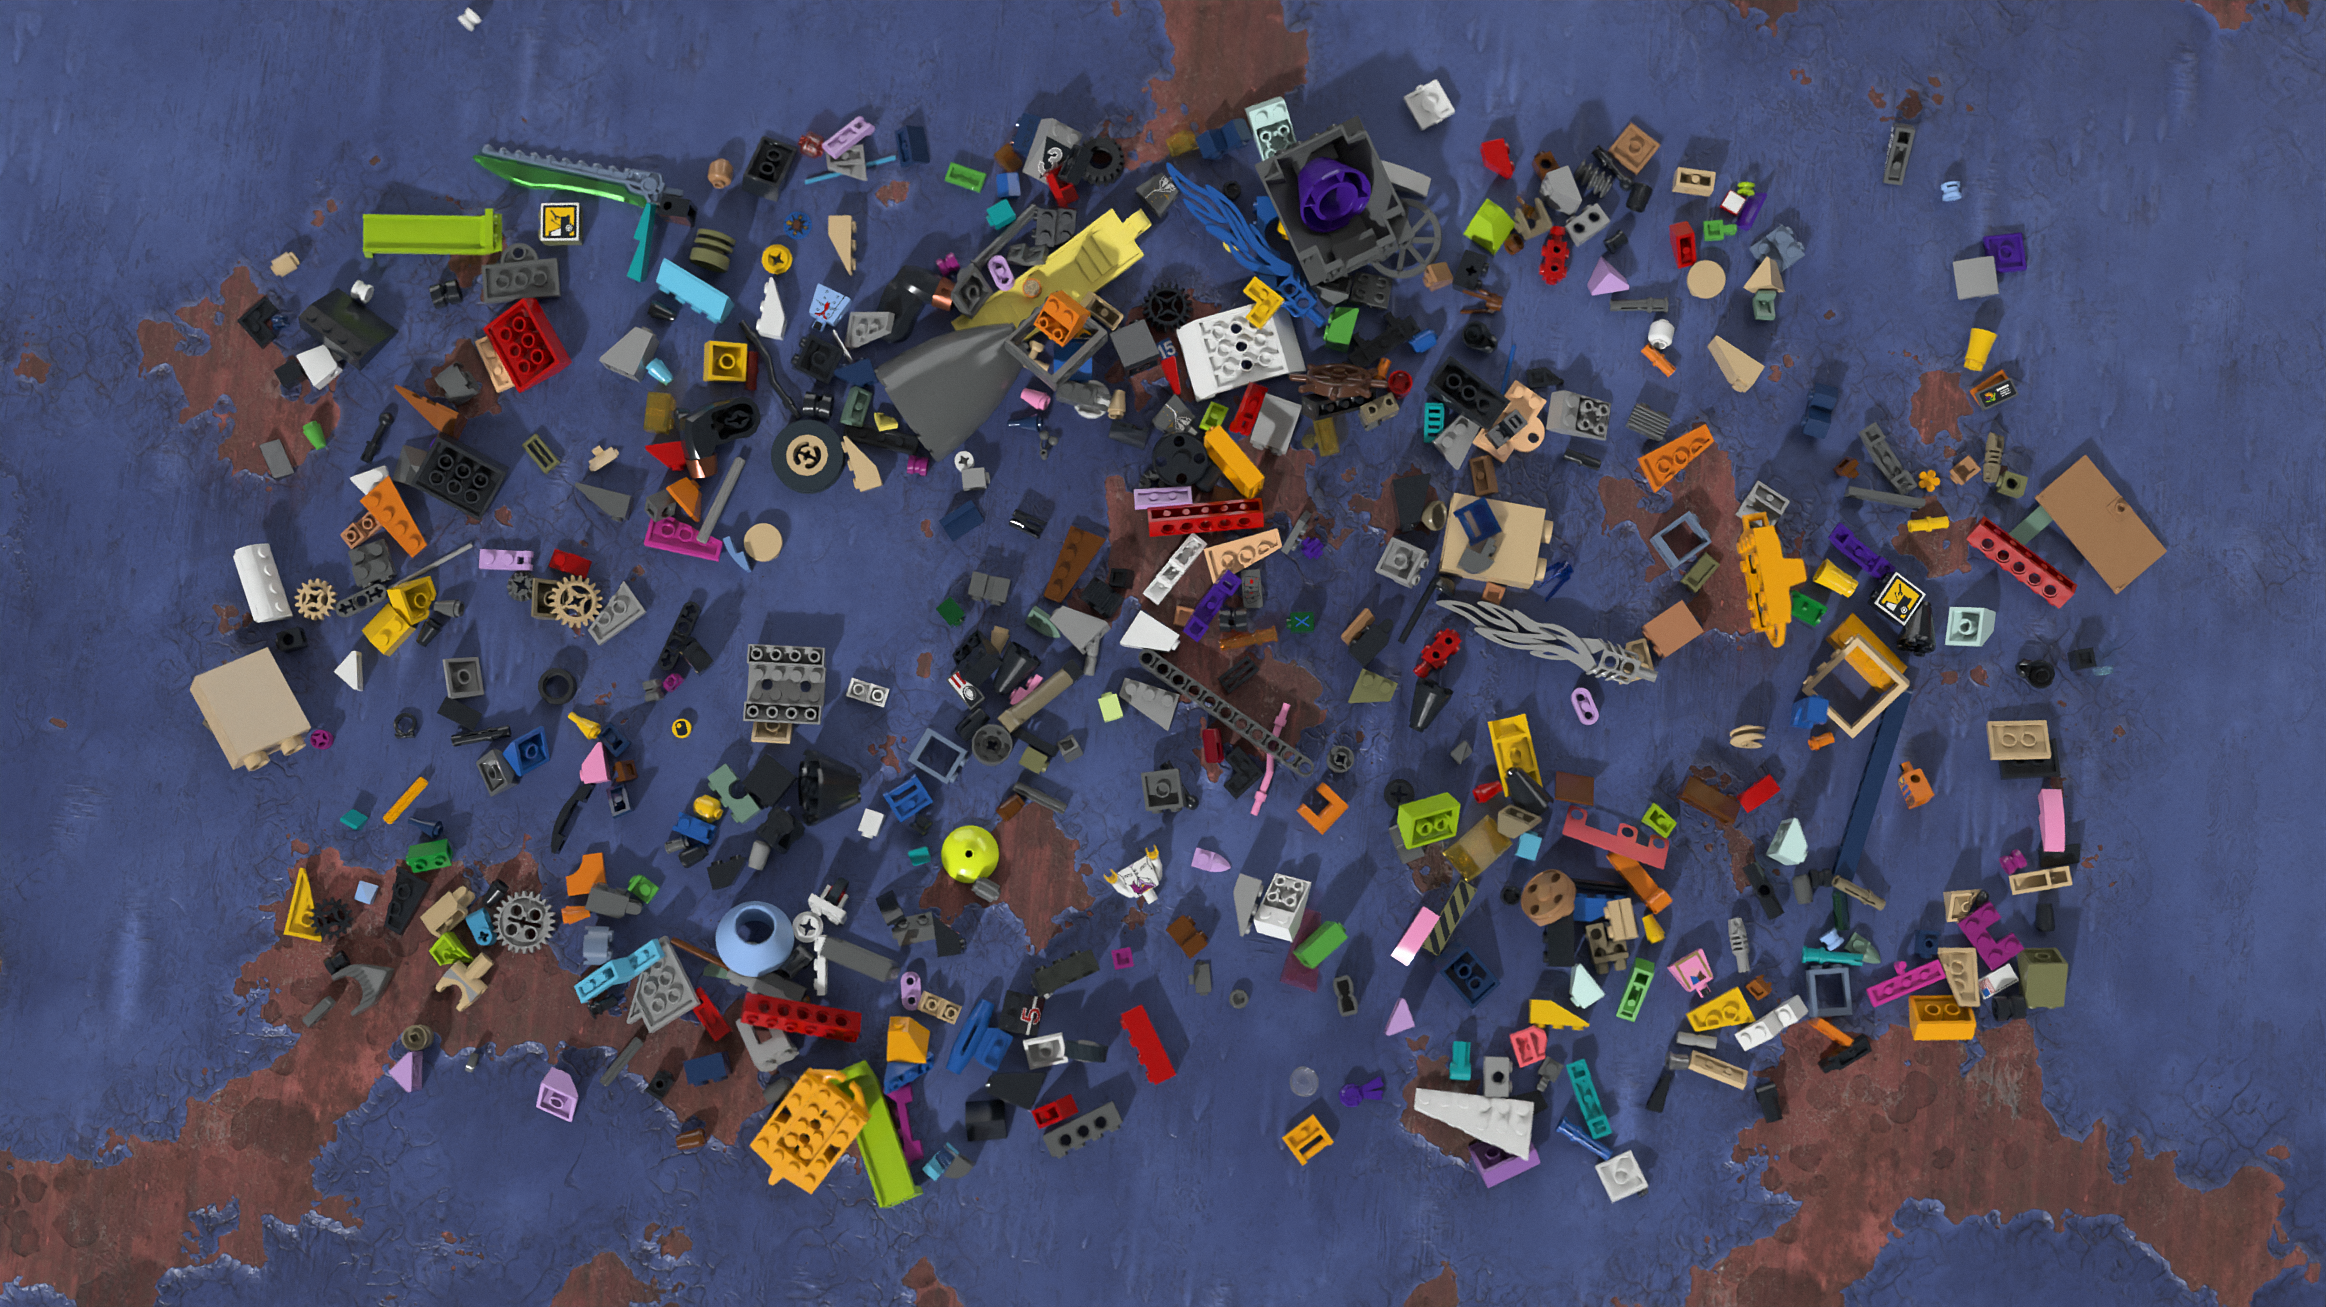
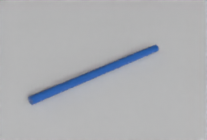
[1500,345,1517,396]

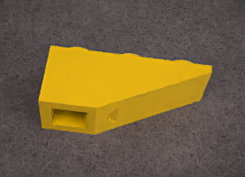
[1528,999,1589,1030]

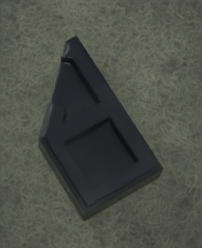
[1526,367,1564,389]

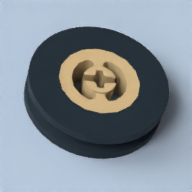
[771,420,845,494]

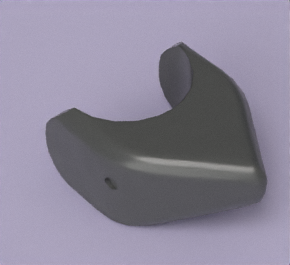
[331,964,395,1017]

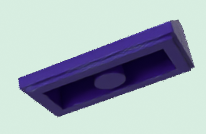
[1735,193,1767,232]

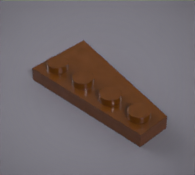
[1043,526,1106,604]

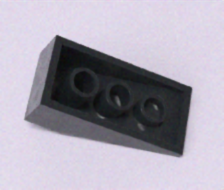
[1424,355,1511,431]

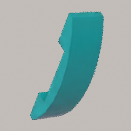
[1566,1059,1612,1139]

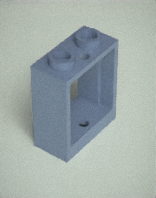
[1649,511,1712,571]
[908,728,969,785]
[1805,964,1853,1017]

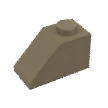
[1498,804,1542,839]

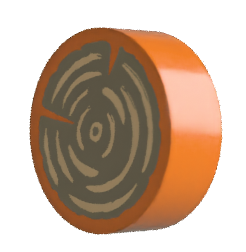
[1022,278,1042,298]

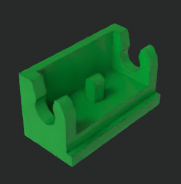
[1790,590,1828,627]

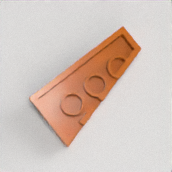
[1637,424,1714,493]
[360,475,428,558]

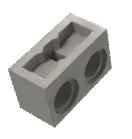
[1565,203,1610,247]

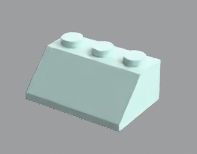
[1766,818,1807,865]

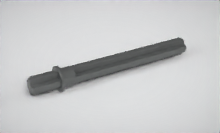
[966,204,1038,272]

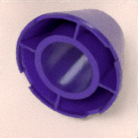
[1298,157,1371,232]

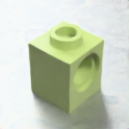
[1098,692,1123,723]

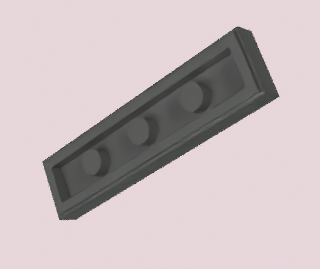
[1844,486,1926,509]

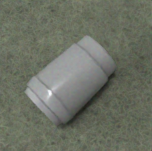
[748,840,771,871]

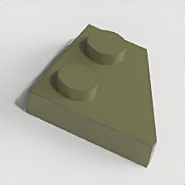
[1348,668,1398,704]

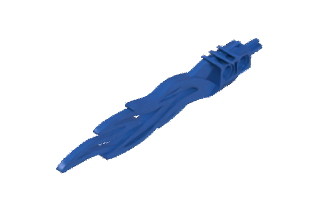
[1166,162,1327,328]

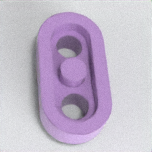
[988,256,1015,291]
[1571,688,1599,725]
[901,971,922,1010]

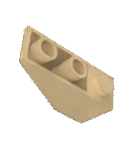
[828,216,857,276]
[841,436,883,492]

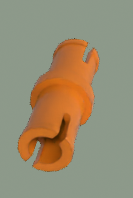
[1640,343,1677,377]

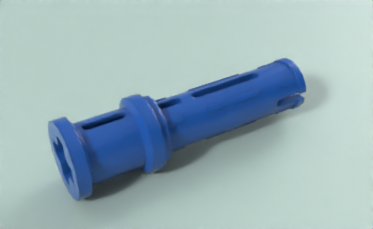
[1555,1116,1613,1161]

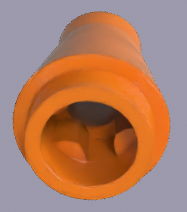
[561,906,591,925]

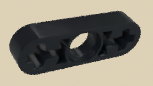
[1007,728,1059,757]

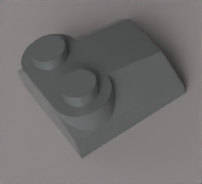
[951,265,993,319]

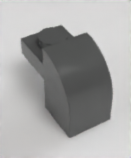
[1456,537,1497,574]

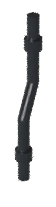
[739,320,802,420]

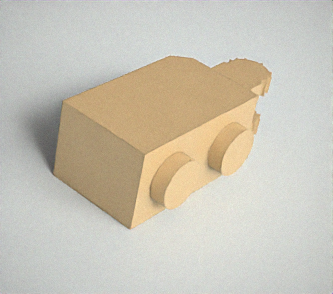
[420,886,475,938]

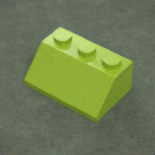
[1397,792,1461,850]

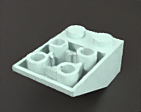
[1245,97,1296,161]

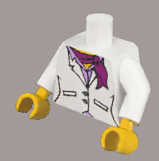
[1104,845,1162,904]

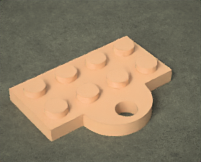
[1472,380,1547,464]

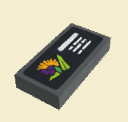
[1974,378,2019,411]

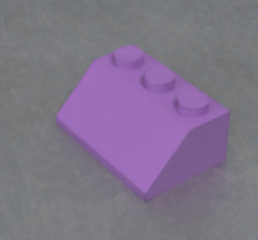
[1468,1140,1541,1188]

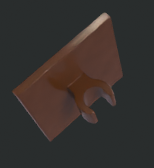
[1555,771,1594,806]

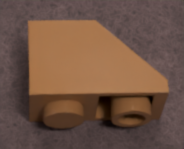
[1422,262,1453,292]

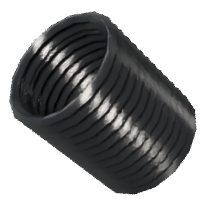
[1625,182,1653,213]

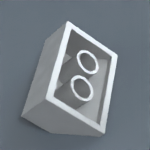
[1538,165,1582,216]

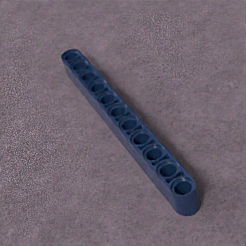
[1831,682,1913,882]

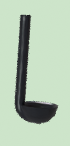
[1398,576,1456,644]

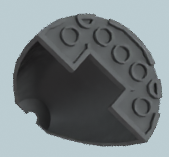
[874,323,1029,462]

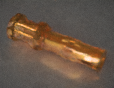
[1219,625,1278,651]

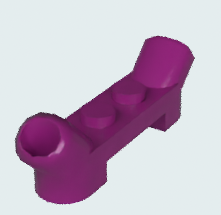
[882,1082,924,1168]

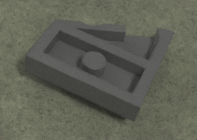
[1281,511,1312,554]

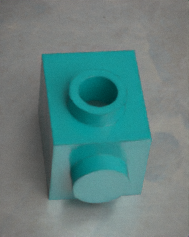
[986,199,1016,230]

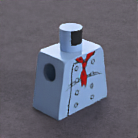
[809,283,852,333]

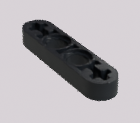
[658,601,701,671]

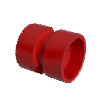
[1386,370,1413,400]

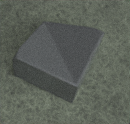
[1449,741,1472,765]

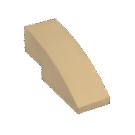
[2009,865,2073,895]

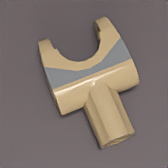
[436,952,494,1012]

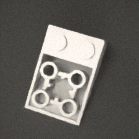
[1253,873,1311,942]

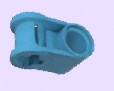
[465,907,498,946]

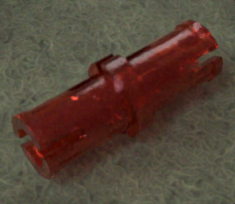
[745,351,759,391]

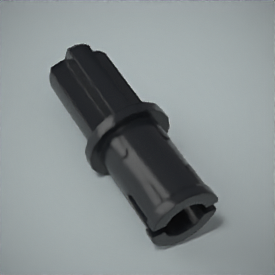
[1563,448,1601,471]

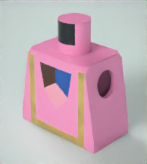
[1667,948,1713,998]

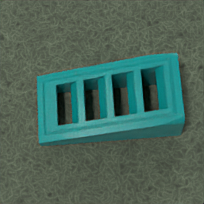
[1423,403,1444,443]

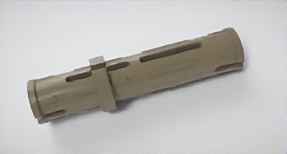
[1832,875,1886,910]

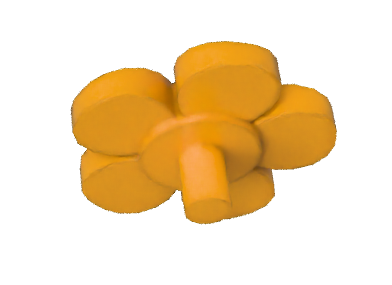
[1918,470,1940,492]

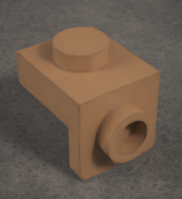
[1949,455,1981,486]

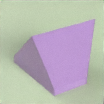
[1587,256,1629,296]

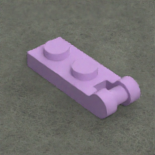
[822,116,874,159]
[479,549,534,571]

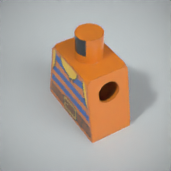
[1898,761,1934,809]

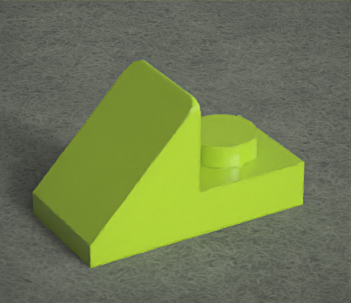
[1199,401,1229,432]
[1641,803,1677,838]

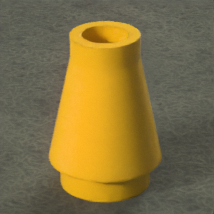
[1642,914,1665,944]

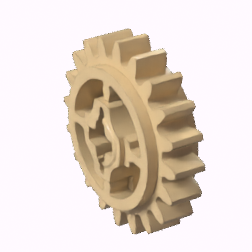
[548,575,602,628]

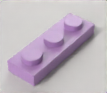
[1134,486,1192,510]

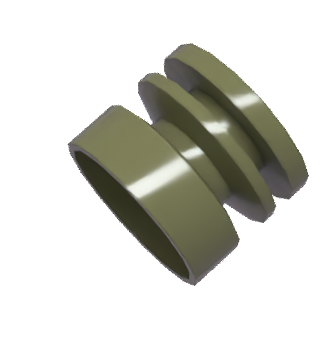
[689,229,736,273]

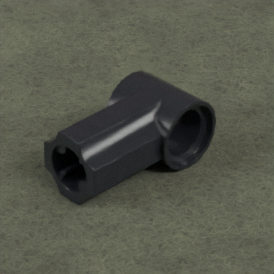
[778,944,815,981]
[1754,1081,1783,1123]

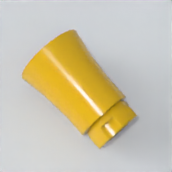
[1964,328,1997,371]
[1813,559,1858,597]

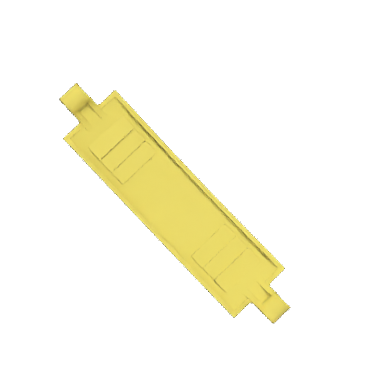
[951,209,1152,341]

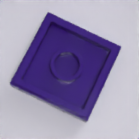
[1983,232,2027,274]

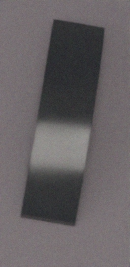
[551,783,595,854]

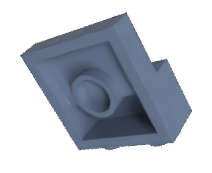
[1749,224,1805,273]

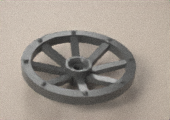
[1370,199,1442,279]

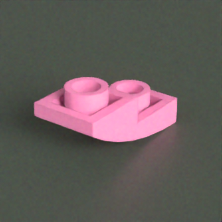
[1009,674,1044,706]

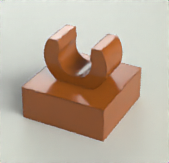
[1745,974,1773,1001]

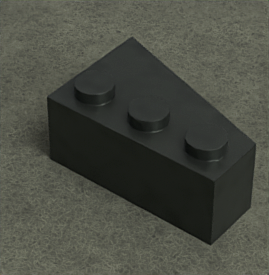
[1030,949,1100,997]

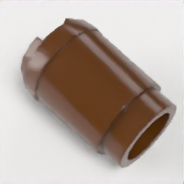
[995,793,1026,822]
[676,1128,707,1150]

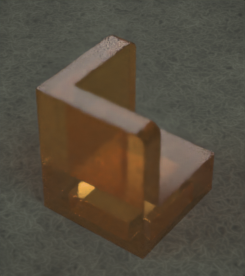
[994,143,1023,173]

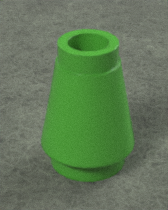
[302,420,327,450]

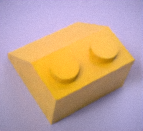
[703,341,747,383]
[362,603,416,656]

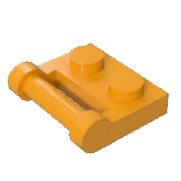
[1282,1114,1334,1166]

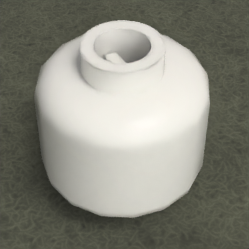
[1648,319,1674,349]

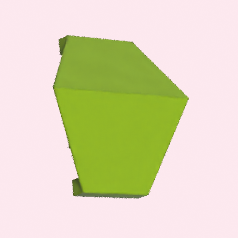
[429,932,475,966]

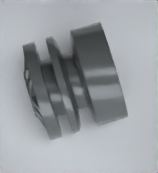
[972,724,1012,766]

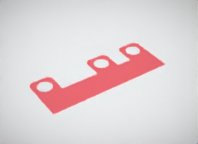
[1562,805,1669,870]

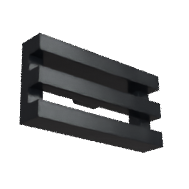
[1218,655,1259,694]

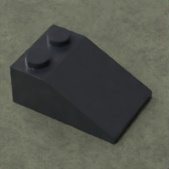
[742,135,798,202]

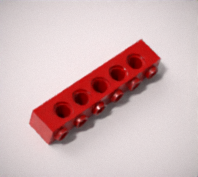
[1147,498,1264,537]
[1966,516,2077,609]
[741,992,862,1043]

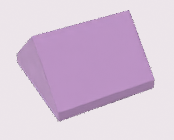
[1383,997,1415,1036]
[388,1051,423,1092]

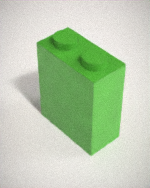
[1292,921,1348,969]

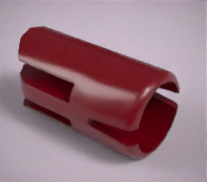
[1202,728,1224,763]

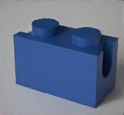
[672,812,719,845]

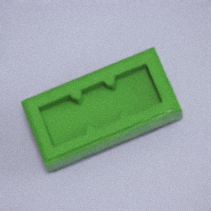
[945,162,987,193]

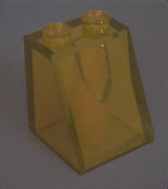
[1443,814,1513,882]

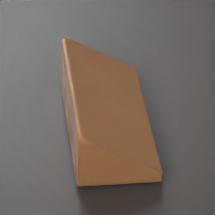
[1469,455,1499,497]
[1340,608,1375,645]

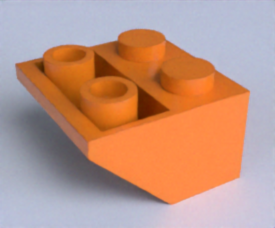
[1033,290,1091,347]

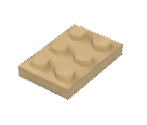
[1986,720,2051,760]

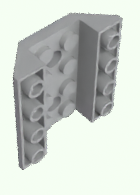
[743,644,827,725]

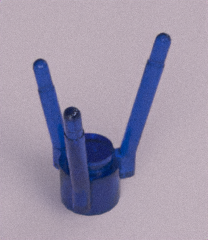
[1537,560,1574,602]

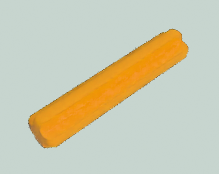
[383,777,428,824]

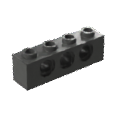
[1042,1100,1123,1159]

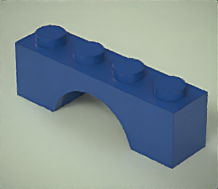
[1253,196,1280,266]
[1789,694,1829,729]

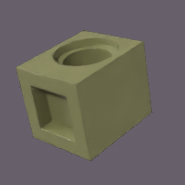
[1995,471,2028,499]
[1019,746,1050,775]

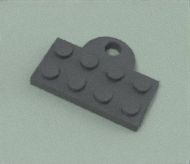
[482,243,561,304]

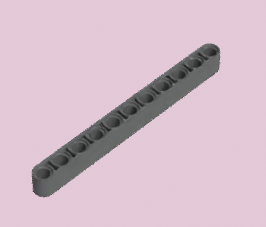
[1138,649,1314,778]

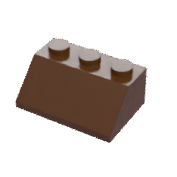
[1676,775,1741,825]

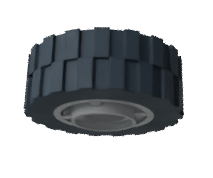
[1064,1040,1108,1063]

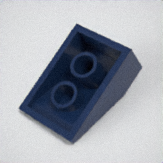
[1431,937,1501,1009]

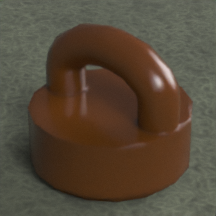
[1504,233,1524,255]

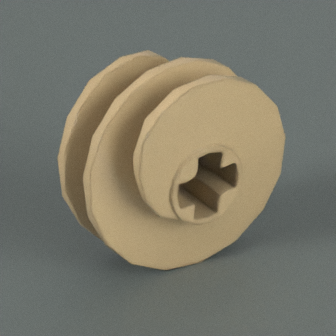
[1730,725,1765,748]

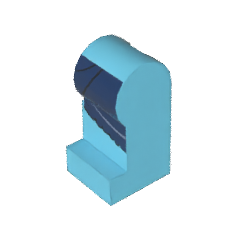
[922,1142,959,1181]

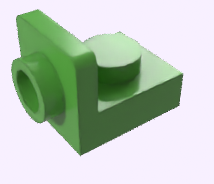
[627,874,661,904]

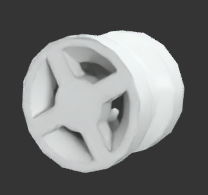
[458,8,482,32]
[351,280,374,303]
[954,451,974,471]

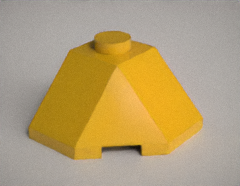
[387,576,436,625]

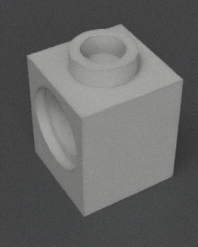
[961,467,990,491]

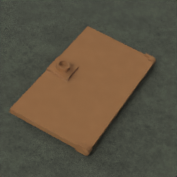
[2034,454,2167,594]

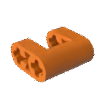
[1296,782,1349,835]

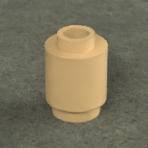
[270,251,301,277]

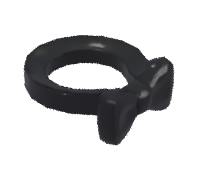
[393,712,417,739]

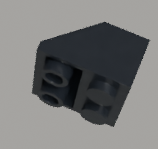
[952,629,1003,688]

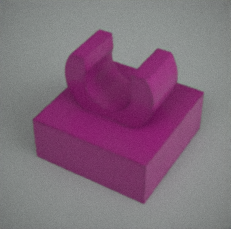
[1111,947,1134,970]

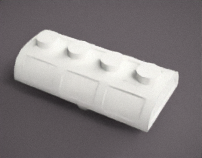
[233,544,293,623]

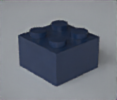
[683,1051,733,1087]

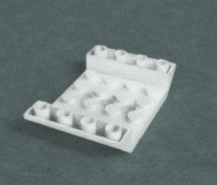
[1176,303,1306,402]

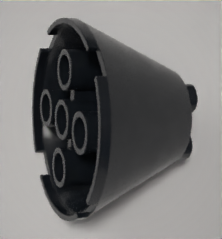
[798,749,862,827]

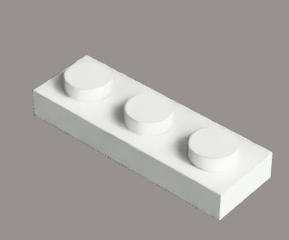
[814,935,828,995]

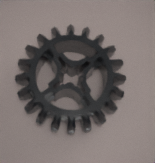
[1142,282,1193,334]

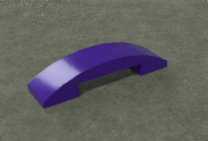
[1828,522,1896,580]
[1182,569,1242,642]

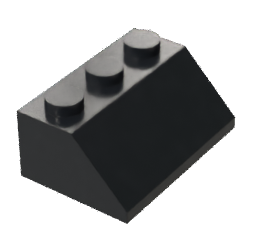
[1542,910,1575,967]

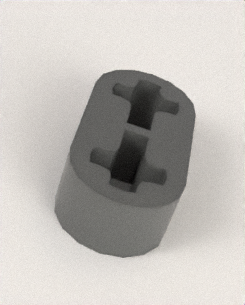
[302,995,337,1028]

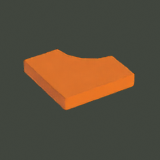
[566,853,607,896]

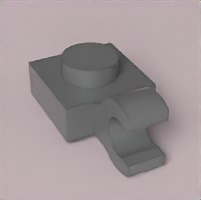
[1535,1056,1564,1092]

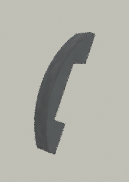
[1859,422,1917,495]

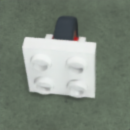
[808,877,849,925]

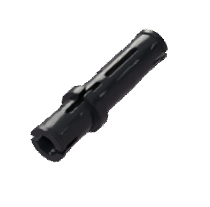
[451,725,511,747]

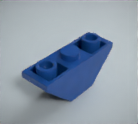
[884,1052,934,1095]

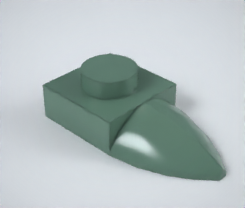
[1025,606,1061,638]
[1843,932,1881,963]

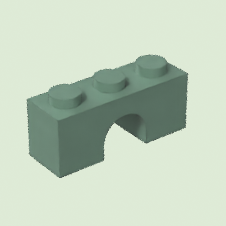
[707,763,762,824]

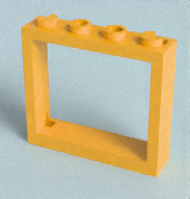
[1204,425,1265,499]

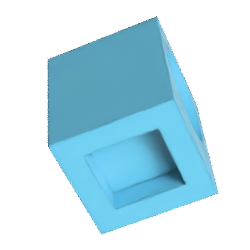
[1514,830,1542,861]

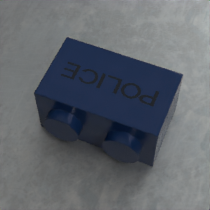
[1010,112,1045,157]

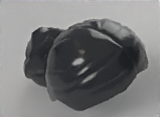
[1462,320,1498,354]
[2015,658,2055,689]

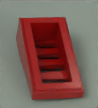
[1161,355,1181,398]

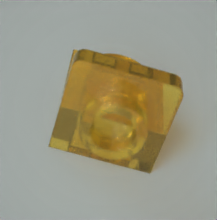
[1165,130,1198,158]

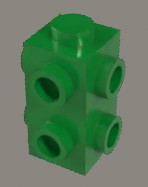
[406,839,453,873]

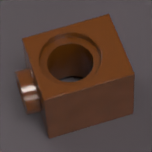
[1532,151,1560,183]

